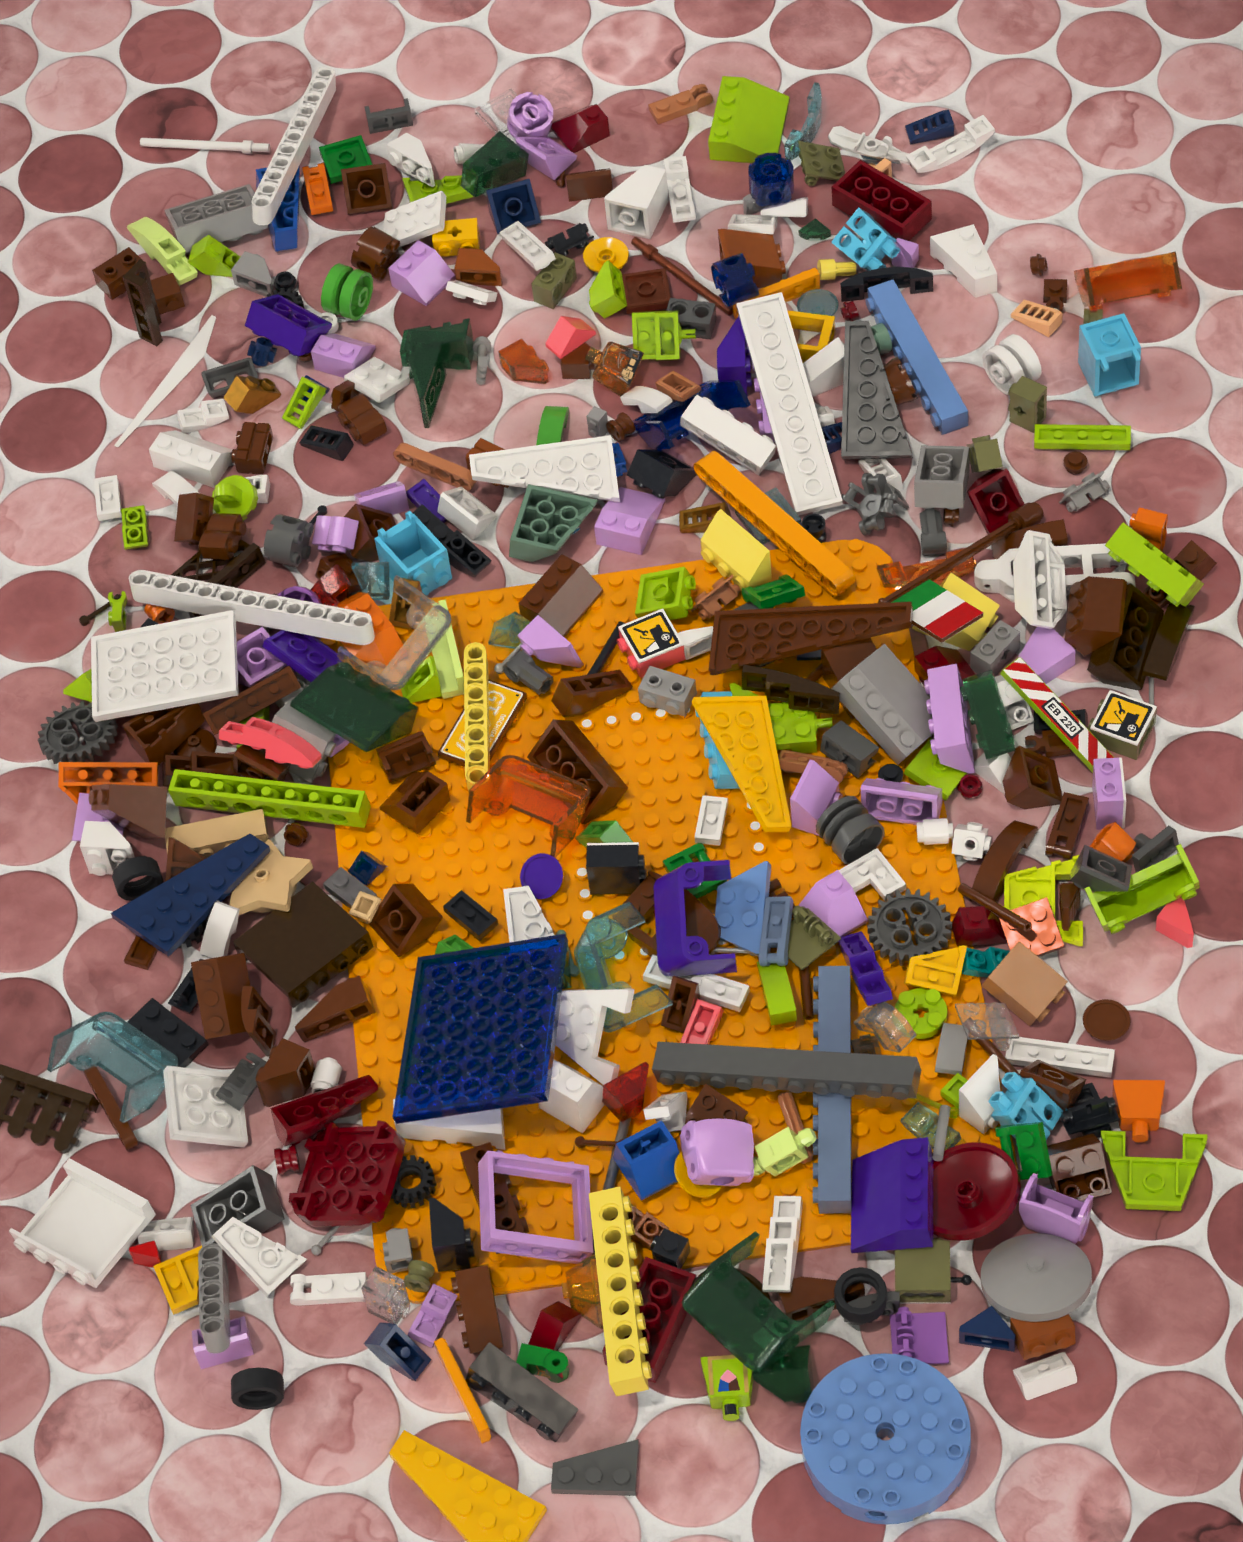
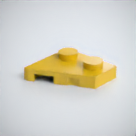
[153,1245,202,1315]

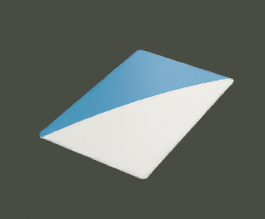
[860,154,902,164]

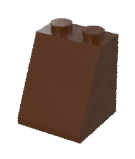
[821,638,877,720]
[89,784,167,838]

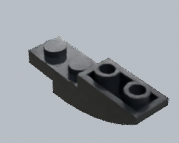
[413,504,492,577]

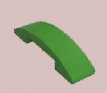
[536,406,569,445]

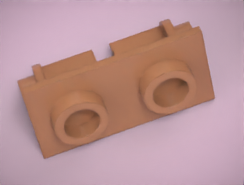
[691,575,741,620]

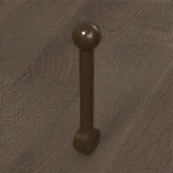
[79,594,122,626]

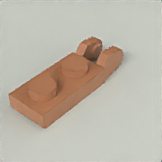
[648,83,713,124]
[778,750,849,783]

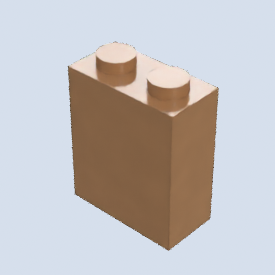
[981,941,1068,1026]

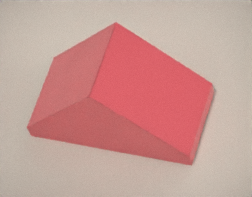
[545,316,596,359]
[1156,898,1194,948]

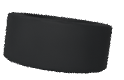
[112,856,163,901]
[834,1267,887,1324]
[231,1367,284,1410]

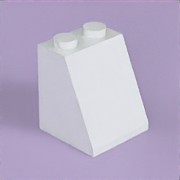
[604,165,669,239]
[534,1057,613,1134]

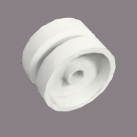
[982,334,1042,395]

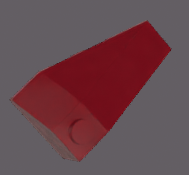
[270,1075,379,1146]

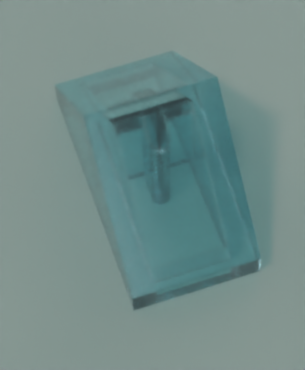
[351,562,390,600]
[488,612,530,650]

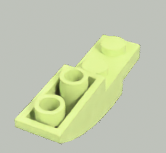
[127,217,198,286]

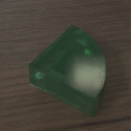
[798,218,831,240]

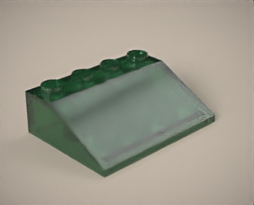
[290,662,418,752]

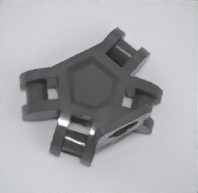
[841,473,909,536]

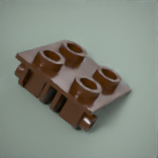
[680,1084,748,1131]

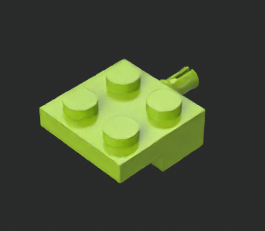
[632,311,696,360]
[768,702,833,753]

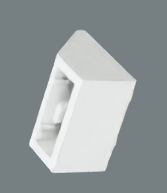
[965,675,1034,739]
[80,821,134,876]

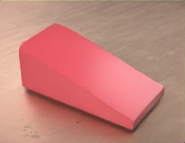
[680,999,724,1045]

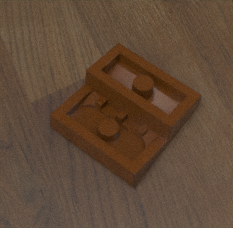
[241,986,276,1056]

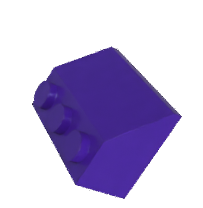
[245,294,332,356]

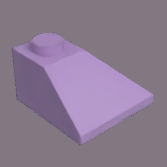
[517,615,584,668]
[799,870,868,937]

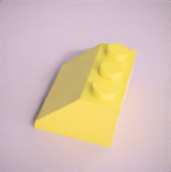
[700,509,772,591]

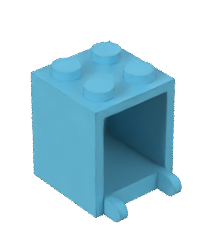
[1078,313,1141,397]
[374,511,452,598]

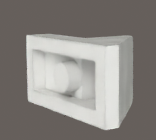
[643,1091,688,1132]

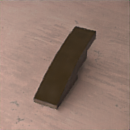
[1142,602,1195,681]
[742,665,840,714]

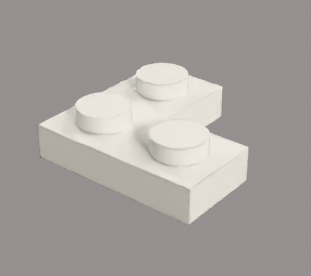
[839,848,906,901]

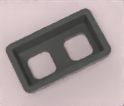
[201,358,258,398]

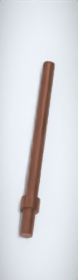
[631,237,733,316]

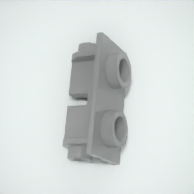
[1059,471,1110,512]

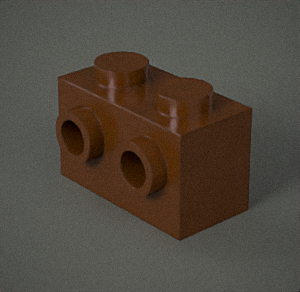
[92,247,142,300]

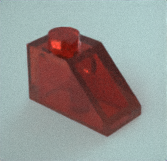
[602,1062,649,1122]

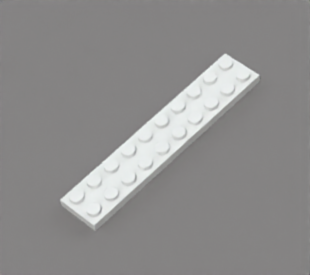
[736,292,843,516]

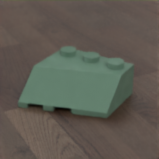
[509,484,598,562]

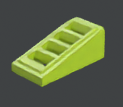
[282,377,327,429]

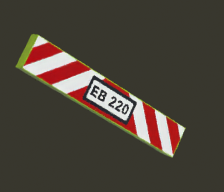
[1000,657,1115,773]

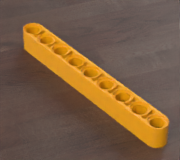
[693,450,856,596]

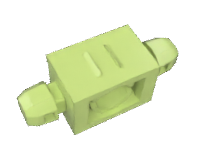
[753,1127,817,1177]

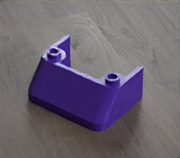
[654,860,737,977]

